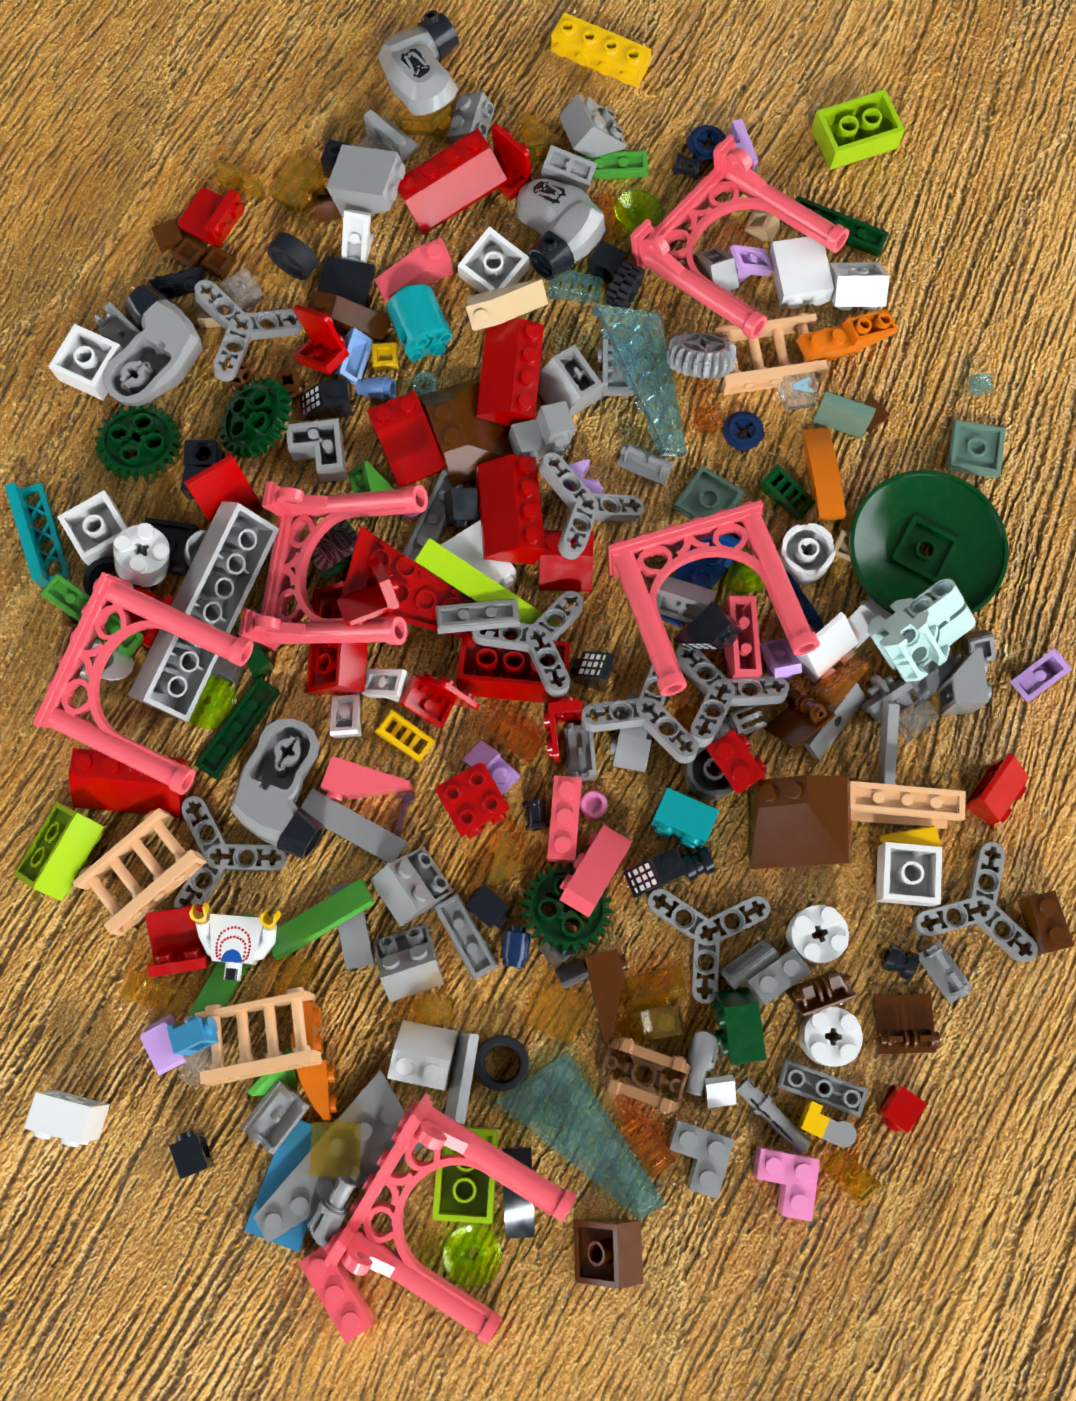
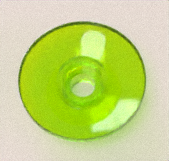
[615,189,663,232]
[725,557,765,593]
[189,676,237,729]
[443,1224,502,1287]

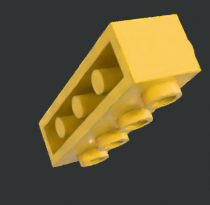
[551,12,652,88]

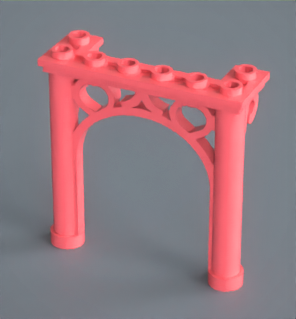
[630,134,849,340]
[238,481,428,651]
[607,500,820,696]
[33,572,254,795]
[323,1093,577,1345]

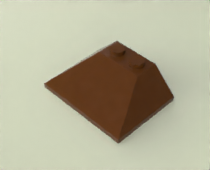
[418,378,514,488]
[750,775,852,869]

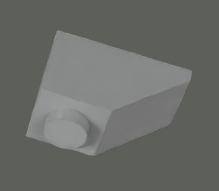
[694,247,739,293]

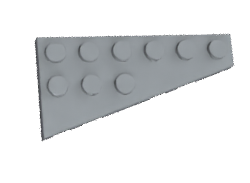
[253,1070,423,1244]

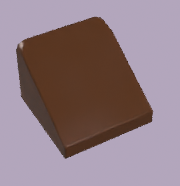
[312,191,342,222]

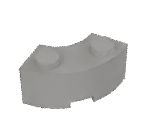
[609,692,655,772]

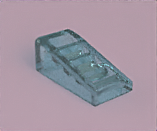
[549,270,601,303]

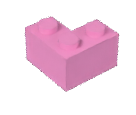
[752,1146,820,1222]

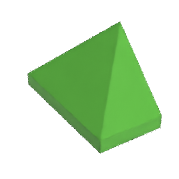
[348,461,393,520]
[247,1048,297,1096]

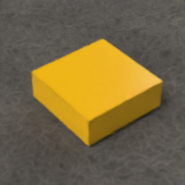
[372,342,399,371]

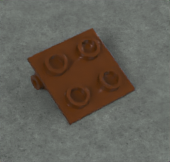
[763,689,836,749]
[784,970,857,1017]
[874,994,940,1054]

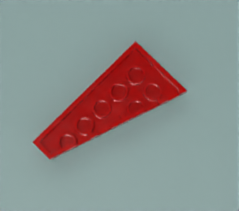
[341,526,499,638]

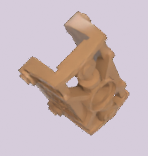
[597,1036,691,1114]

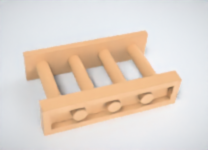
[714,313,828,395]
[850,781,966,829]
[72,808,207,936]
[195,987,322,1086]

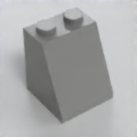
[326,144,405,218]

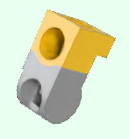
[797,1100,857,1148]

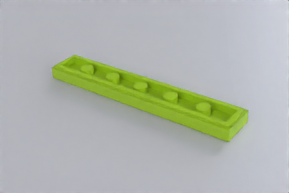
[414,538,560,639]

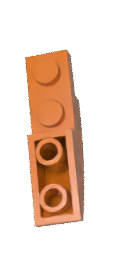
[796,309,899,362]
[290,1002,338,1120]

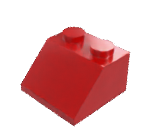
[539,530,594,592]
[965,753,1029,826]

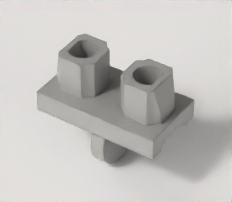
[860,675,914,723]

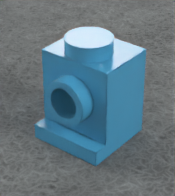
[166,1016,219,1056]

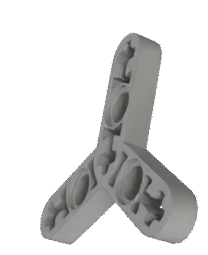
[194,280,303,382]
[538,452,644,560]
[472,591,583,698]
[676,646,789,747]
[581,665,699,764]
[174,796,288,908]
[913,842,1038,962]
[647,889,770,1004]

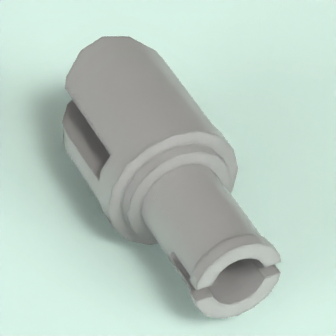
[704,705,767,741]
[684,1029,719,1096]
[307,1175,357,1247]

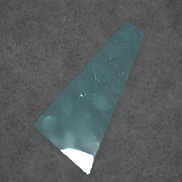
[591,304,687,457]
[495,1052,665,1220]

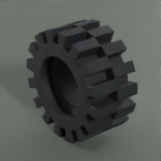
[605,260,645,312]

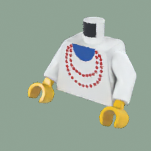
[190,903,281,981]

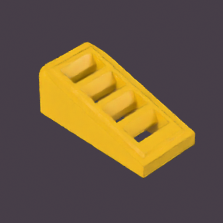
[374,709,435,763]
[878,825,941,847]

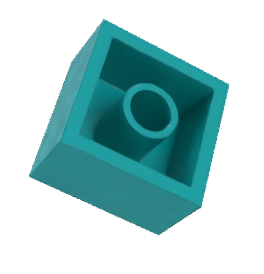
[650,788,720,850]

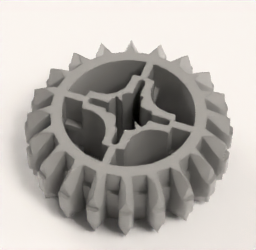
[666,331,737,379]

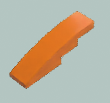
[802,428,846,521]

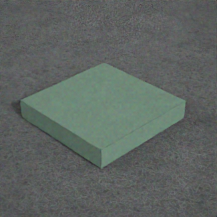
[813,391,876,439]
[946,419,1006,479]
[673,465,745,520]

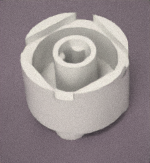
[113,523,170,587]
[778,523,835,585]
[786,905,849,964]
[798,1007,863,1067]

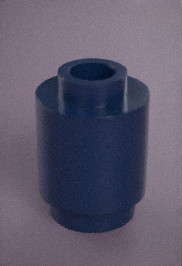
[500,926,531,968]

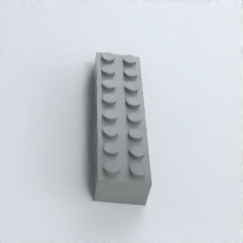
[128,501,279,722]

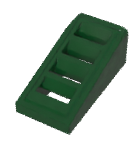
[759,464,815,521]
[236,620,274,678]

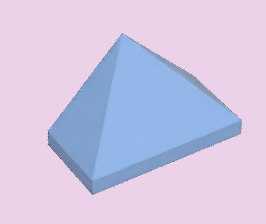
[335,327,374,386]

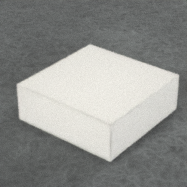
[704,1074,737,1108]

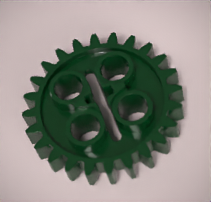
[218,377,293,459]
[95,404,182,482]
[521,863,613,955]

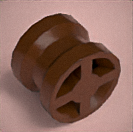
[228,362,255,392]
[275,368,303,400]

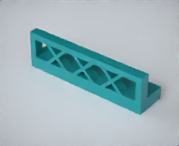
[4,482,72,588]

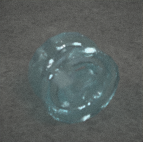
[413,371,437,396]
[968,373,994,395]

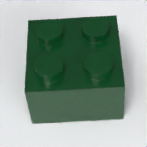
[711,987,767,1065]

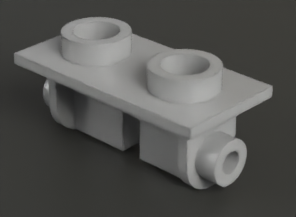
[616,443,674,486]
[918,940,973,1004]

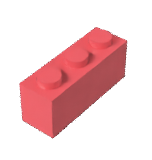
[721,596,762,679]
[547,775,582,865]
[560,825,633,917]
[299,1246,376,1344]

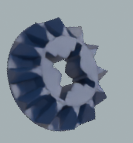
[688,125,726,162]
[723,411,764,452]

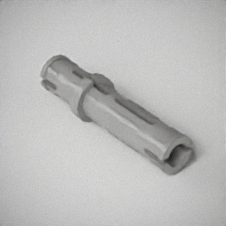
[735,1077,811,1154]

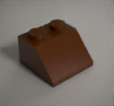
[574,1218,643,1289]

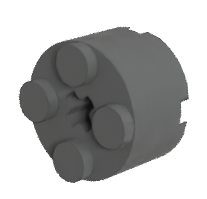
[684,741,733,801]

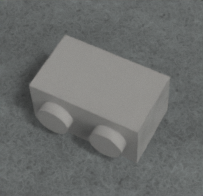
[744,948,811,1006]

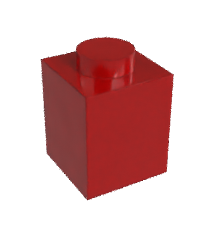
[877,1085,927,1134]

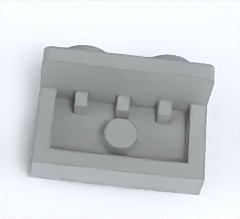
[446,91,495,143]
[364,109,418,163]
[597,338,634,396]

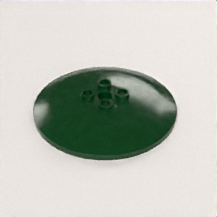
[849,470,1009,615]

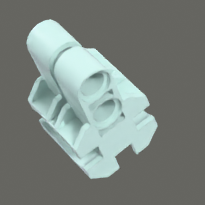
[867,579,975,682]

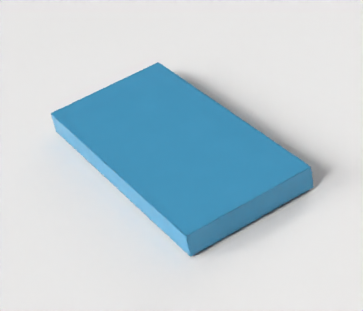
[244,1119,328,1252]

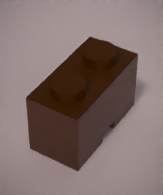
[1017,890,1074,955]

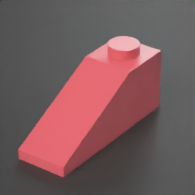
[374,237,453,302]
[321,756,412,801]

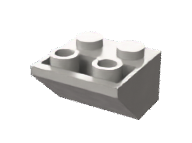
[559,94,627,158]
[538,344,603,416]
[937,648,992,715]
[370,847,454,927]
[373,924,444,1002]

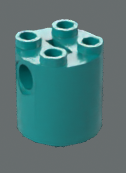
[386,284,453,361]

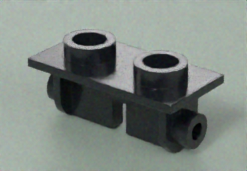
[150,265,204,299]

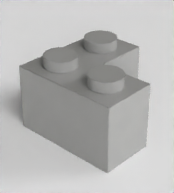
[508,401,576,462]
[286,419,347,482]
[667,1118,735,1199]

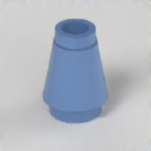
[356,376,396,402]

